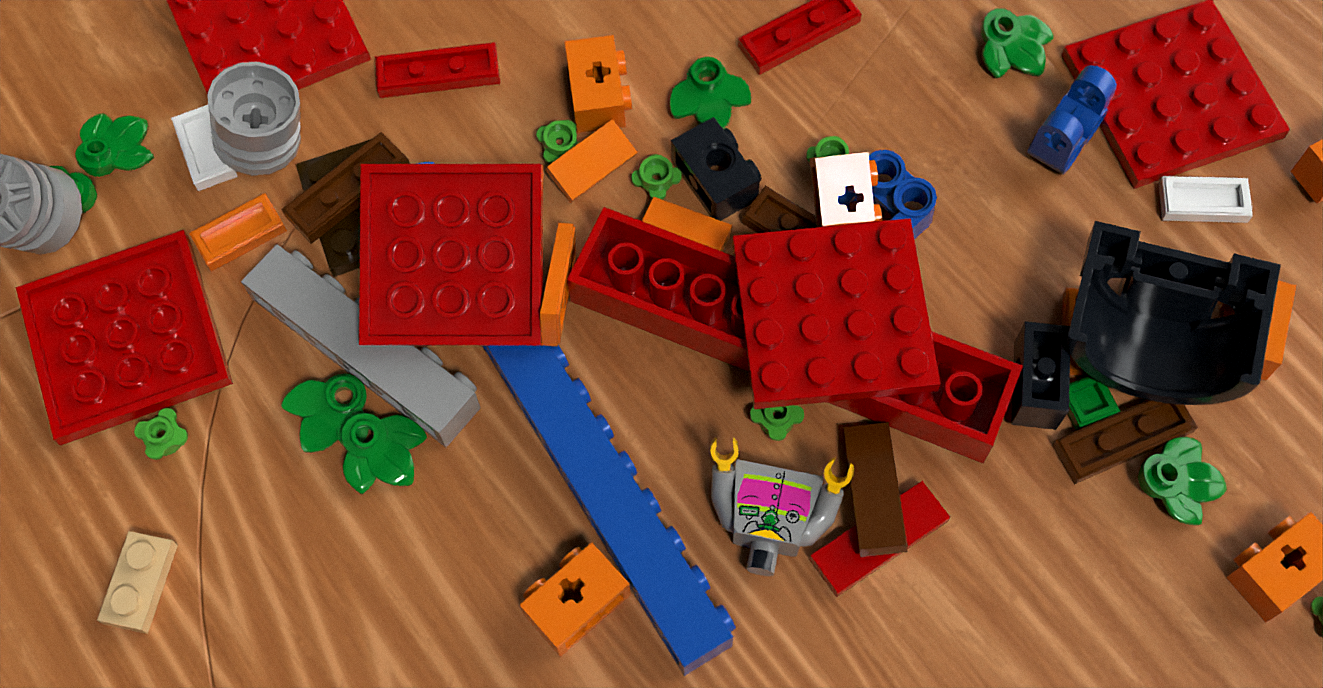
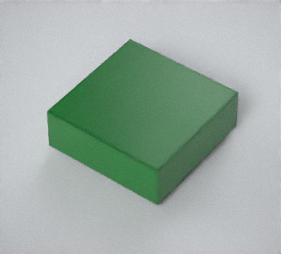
[1067,376,1121,431]

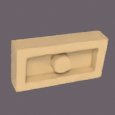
[97,531,178,634]

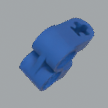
[1027,65,1117,175]
[838,150,937,239]

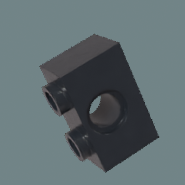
[671,117,762,221]
[1011,321,1070,430]

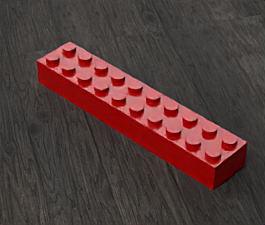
[567,207,1023,463]

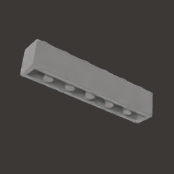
[241,244,481,447]

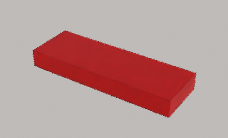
[738,0,862,75]
[375,42,501,98]
[809,480,951,597]

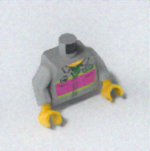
[710,437,854,576]

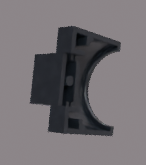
[1067,221,1281,405]

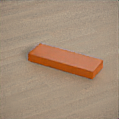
[540,223,577,346]

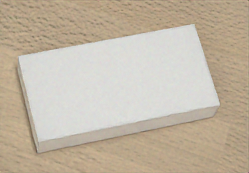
[171,105,238,191]
[1158,176,1253,223]

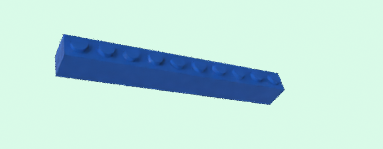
[482,345,736,676]

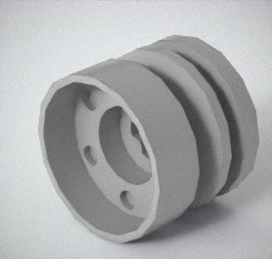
[207,62,301,175]
[0,154,82,255]

